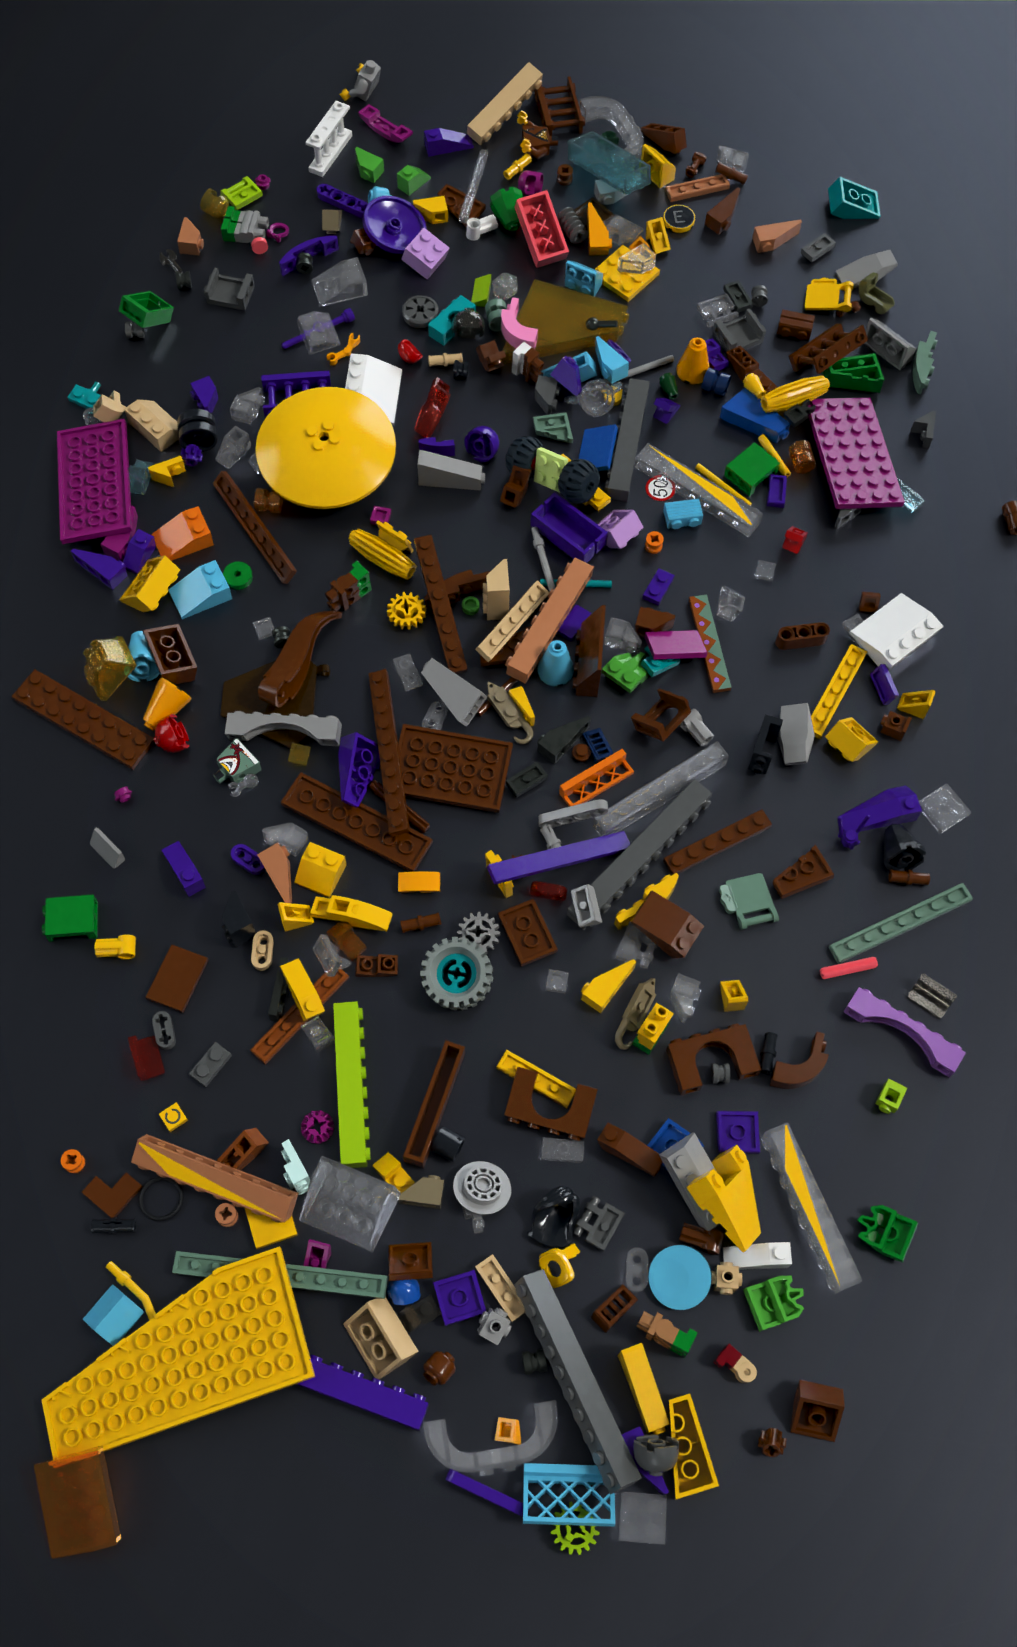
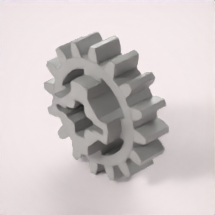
[457,912,500,954]

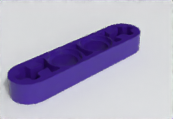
[317,184,369,219]
[445,1469,529,1517]

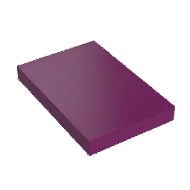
[645,630,707,660]

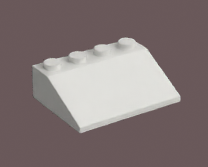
[345,354,402,425]
[849,593,944,671]

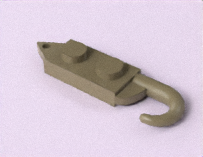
[487,682,533,744]
[615,978,656,1050]

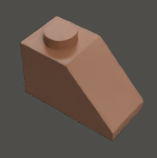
[177,217,204,256]

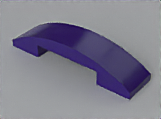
[279,236,339,276]

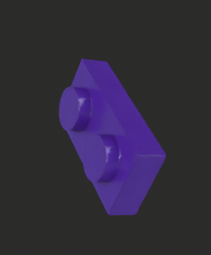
[642,568,675,606]

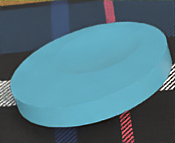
[648,1245,712,1310]

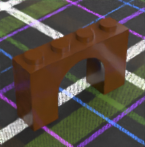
[666,1023,761,1096]
[504,1067,598,1141]

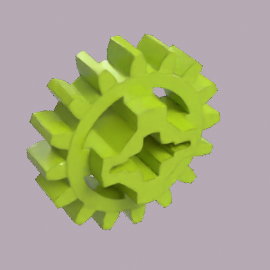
[550,1501,600,1555]

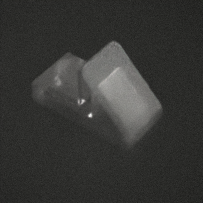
[301,1016,334,1053]

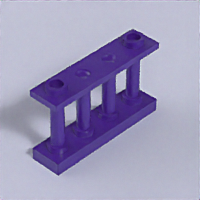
[261,370,331,418]

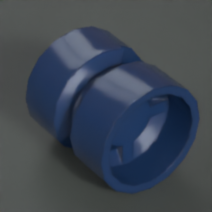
[701,367,731,396]

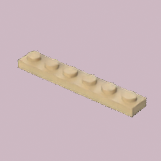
[475,580,550,662]

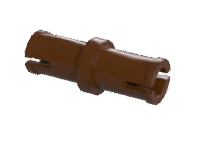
[715,162,748,185]
[888,869,930,885]
[400,912,441,933]

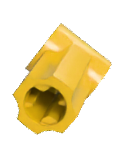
[94,934,136,959]

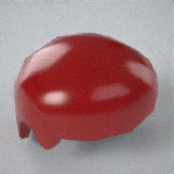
[398,339,423,364]

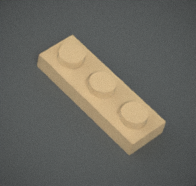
[475,1254,525,1322]

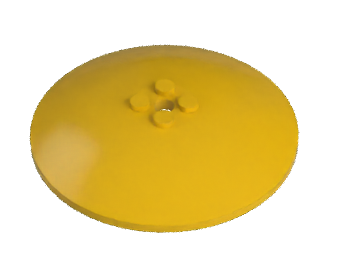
[256,387,396,509]

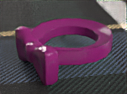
[266,223,289,243]

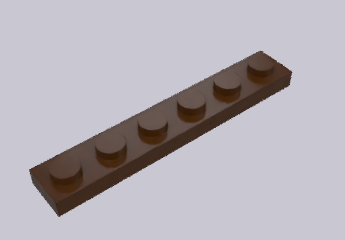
[663,809,772,875]

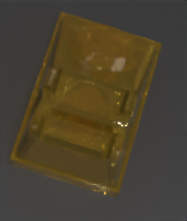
[83,636,136,701]

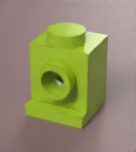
[875,1079,907,1114]

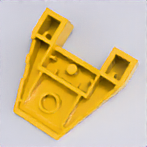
[686,1145,761,1252]

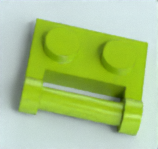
[220,176,263,210]

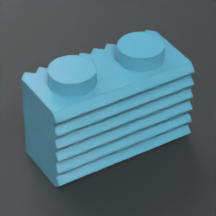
[663,499,703,529]

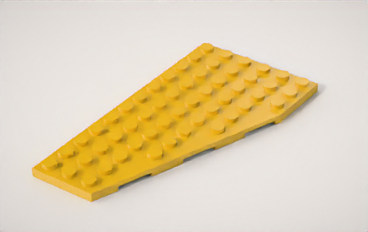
[42,1246,315,1468]

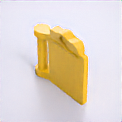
[805,277,854,312]

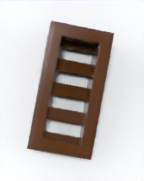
[591,1284,638,1333]

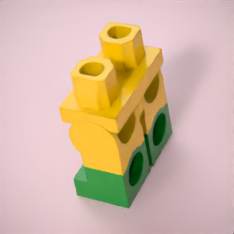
[632,1002,674,1055]

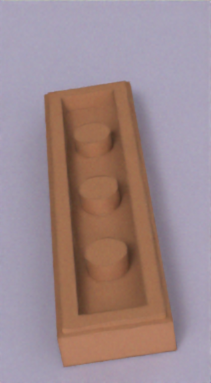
[665,174,730,202]

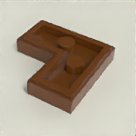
[82,1172,143,1218]

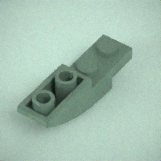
[912,331,938,395]

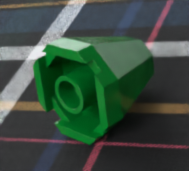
[490,187,523,231]

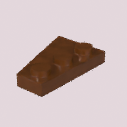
[437,184,486,228]

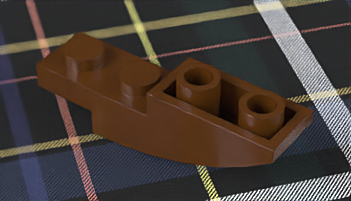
[726,346,778,394]
[424,569,490,609]

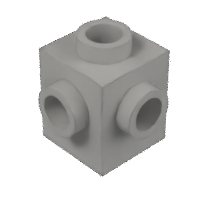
[477,1307,511,1345]

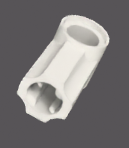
[466,214,498,241]

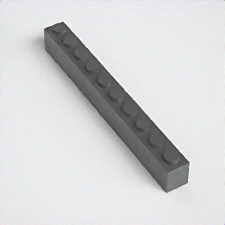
[567,779,712,930]
[514,1269,642,1495]

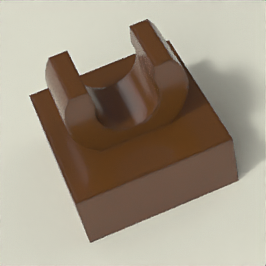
[859,592,881,612]

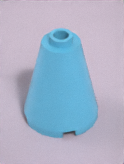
[123,631,160,682]
[537,640,574,686]

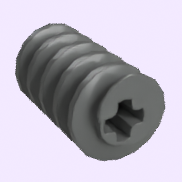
[557,207,588,244]

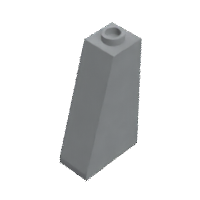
[417,450,485,490]
[421,658,488,727]

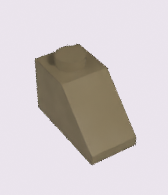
[322,209,342,234]
[398,1175,444,1210]

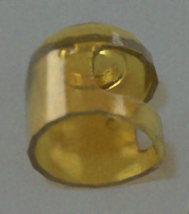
[200,188,229,219]

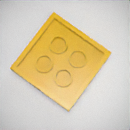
[595,245,660,302]

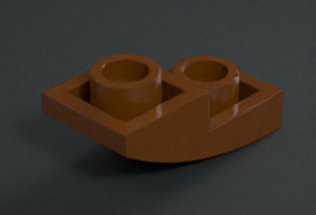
[355,954,398,977]

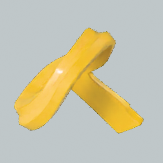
[539,1243,580,1288]

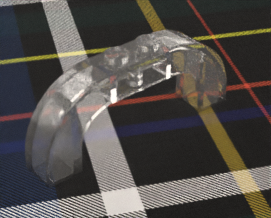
[579,96,643,175]
[423,1400,558,1476]

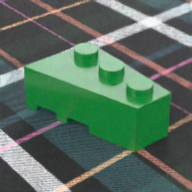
[823,353,884,393]

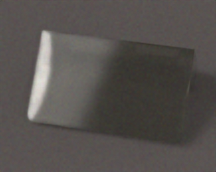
[907,973,957,1019]

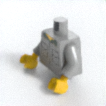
[339,60,381,101]

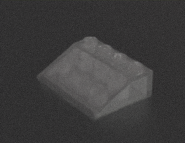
[299,1156,401,1253]

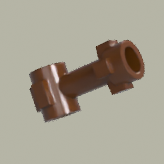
[686,151,707,178]

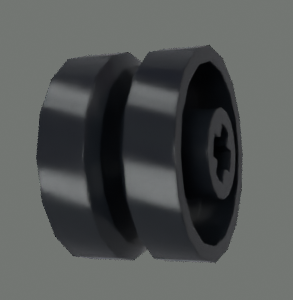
[177,409,217,452]

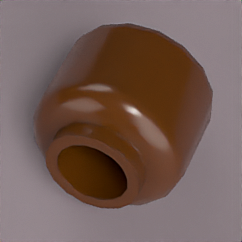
[423,1351,456,1386]

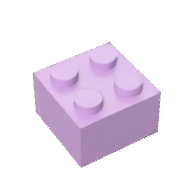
[401,228,450,279]

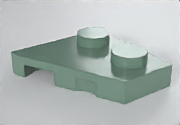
[533,412,573,443]

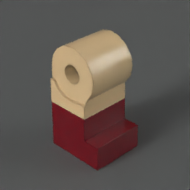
[713,1343,757,1384]

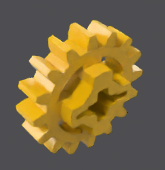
[387,592,426,630]

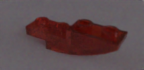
[414,377,451,438]

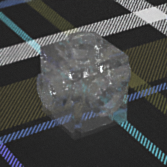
[492,273,518,300]

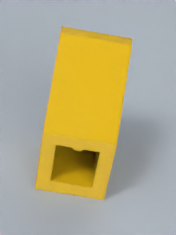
[413,196,448,224]

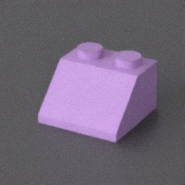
[598,510,644,549]

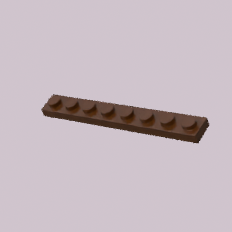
[213,471,297,584]
[414,535,468,674]

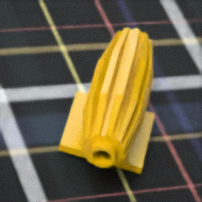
[760,376,830,419]
[349,521,417,580]

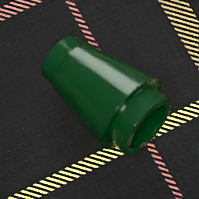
[659,373,679,400]

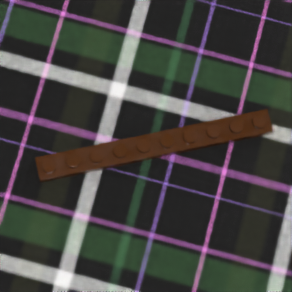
[369,669,410,836]

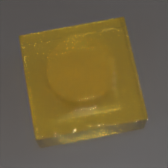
[288,743,311,766]

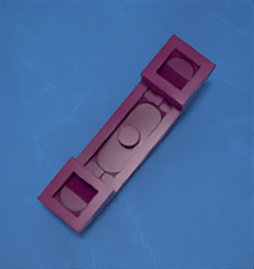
[358,104,413,142]

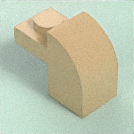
[93,391,126,422]

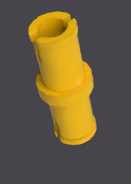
[503,153,532,180]

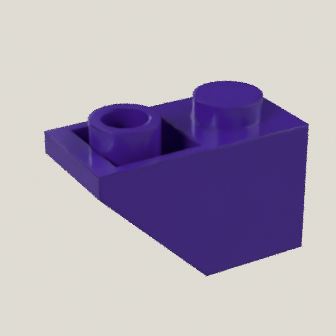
[190,376,219,413]

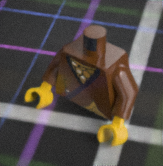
[517,111,558,159]

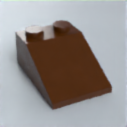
[630,891,704,959]

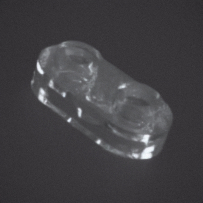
[422,700,449,730]
[626,1247,648,1293]

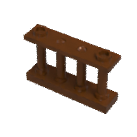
[534,76,585,136]
[789,324,868,374]

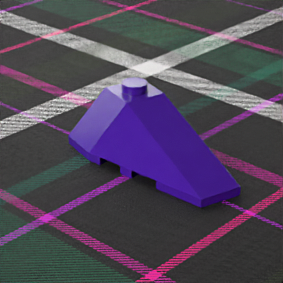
[338,732,380,808]
[840,786,922,832]

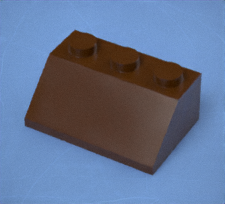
[143,624,197,684]

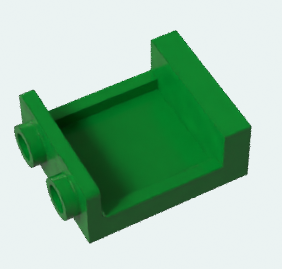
[724,442,780,497]
[42,894,98,942]

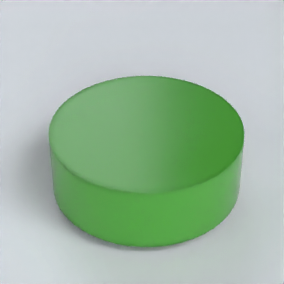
[462,596,480,615]

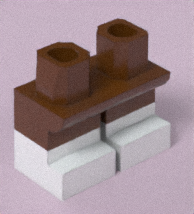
[512,342,545,383]

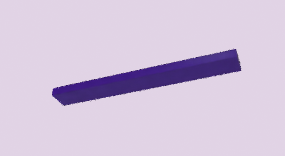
[487,831,630,885]

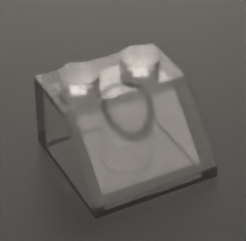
[297,311,341,355]

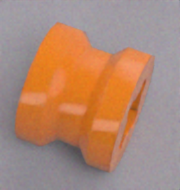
[645,531,664,554]
[61,1149,85,1174]

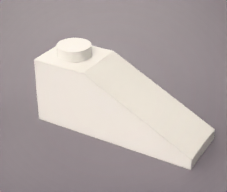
[722,1242,792,1269]

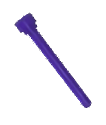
[281,308,355,349]

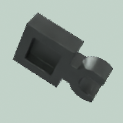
[783,399,816,428]

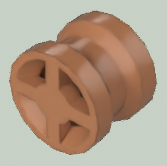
[215,1203,238,1227]

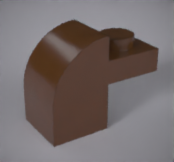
[476,340,506,372]
[500,465,531,508]

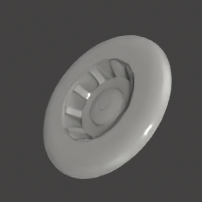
[453,1161,511,1215]

